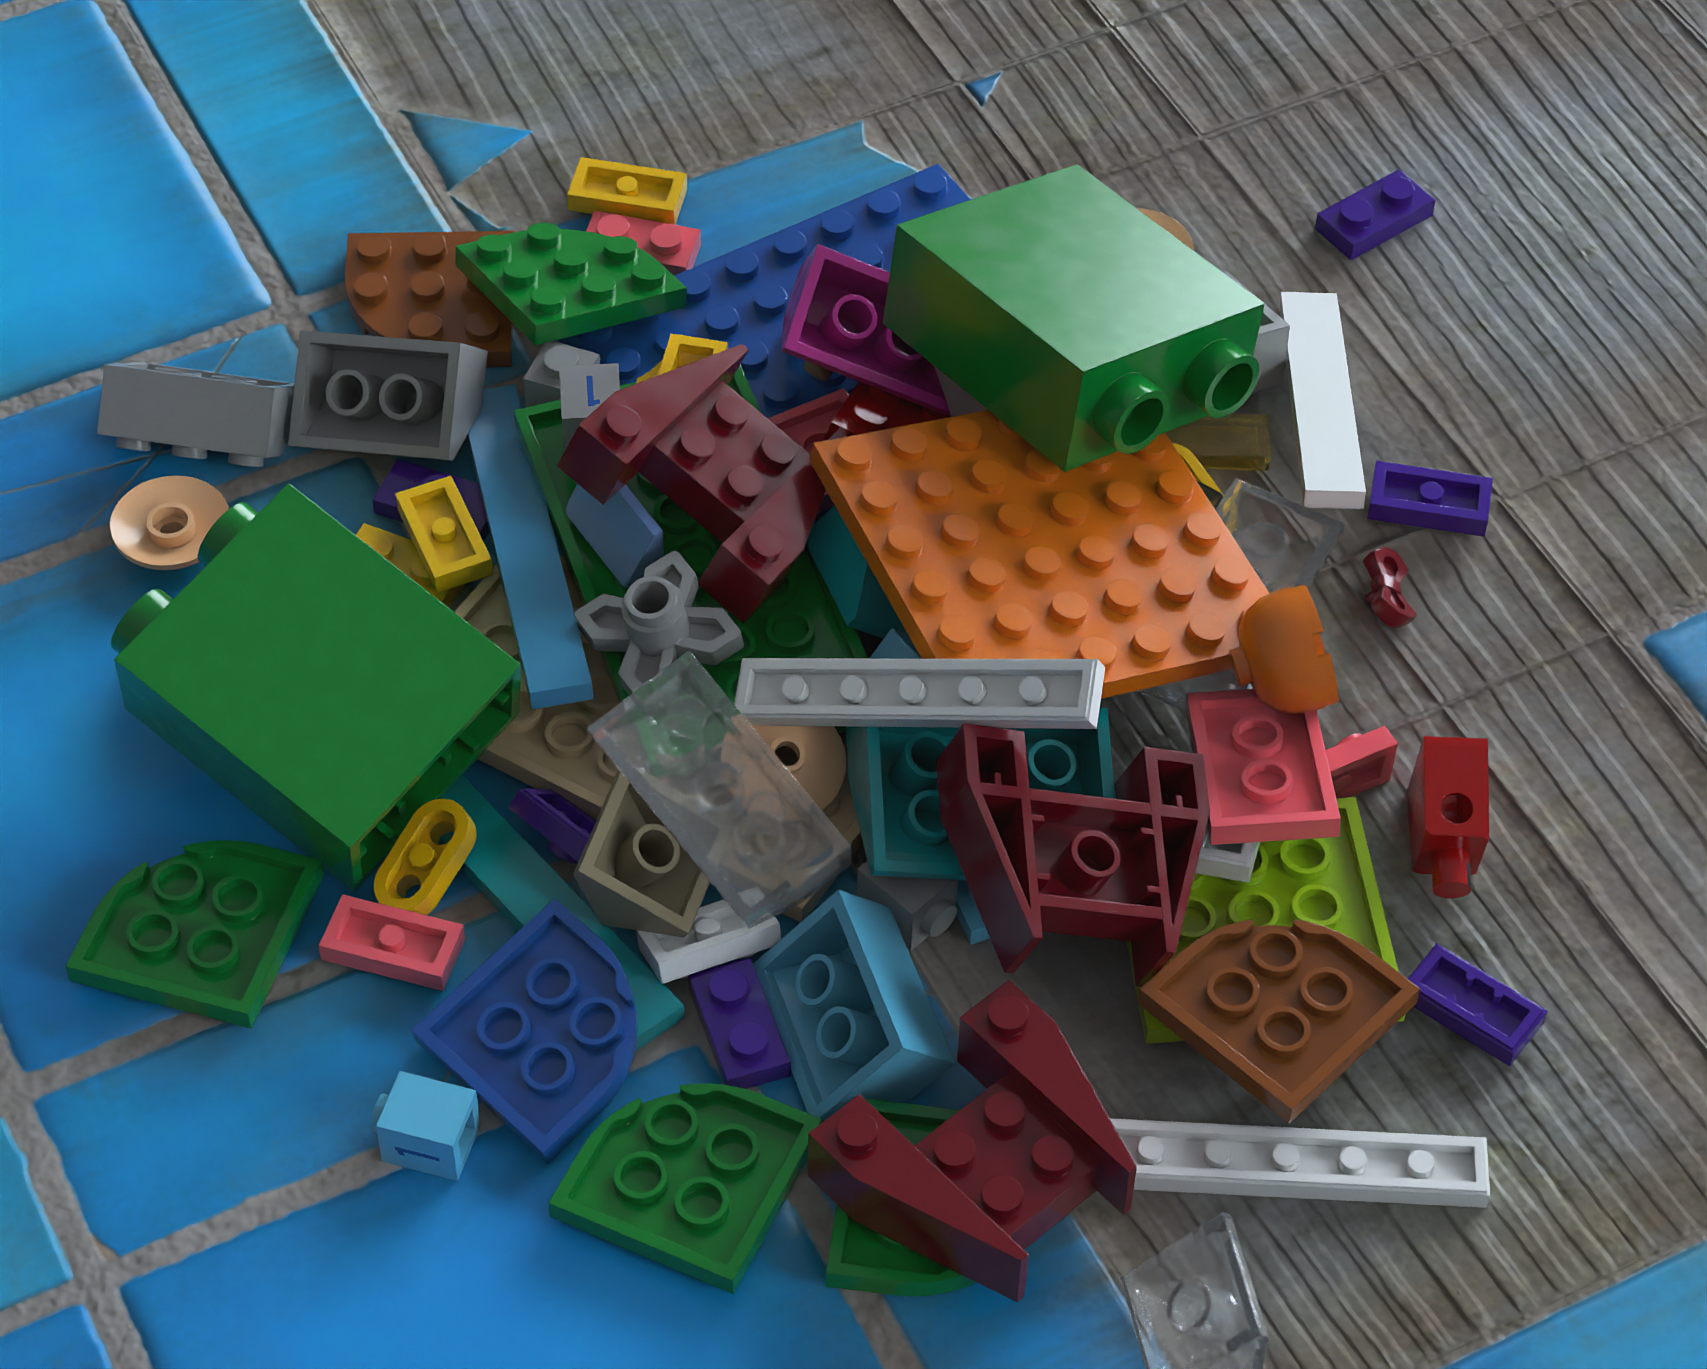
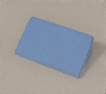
[566,484,664,588]

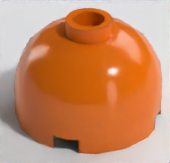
[1229,584,1339,714]

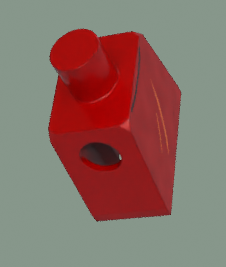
[1407,736,1490,898]

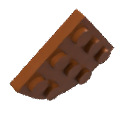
[345,231,514,368]
[1138,919,1420,1124]

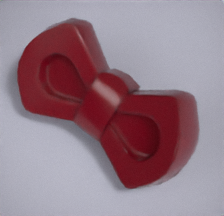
[1363,547,1417,628]

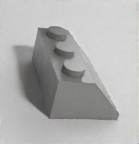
[288,330,488,461]
[97,362,295,467]

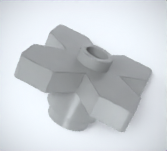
[574,551,744,709]

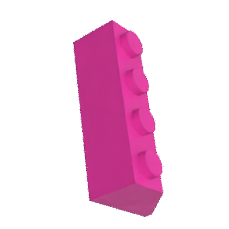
[781,244,951,417]

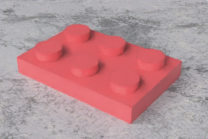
[1186,689,1341,845]

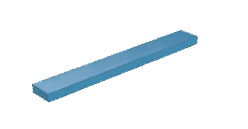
[467,384,594,709]

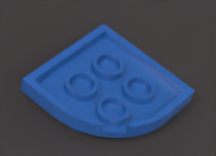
[411,898,638,1164]

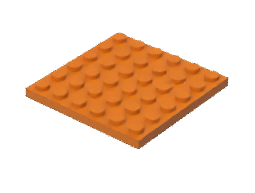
[809,410,1269,699]

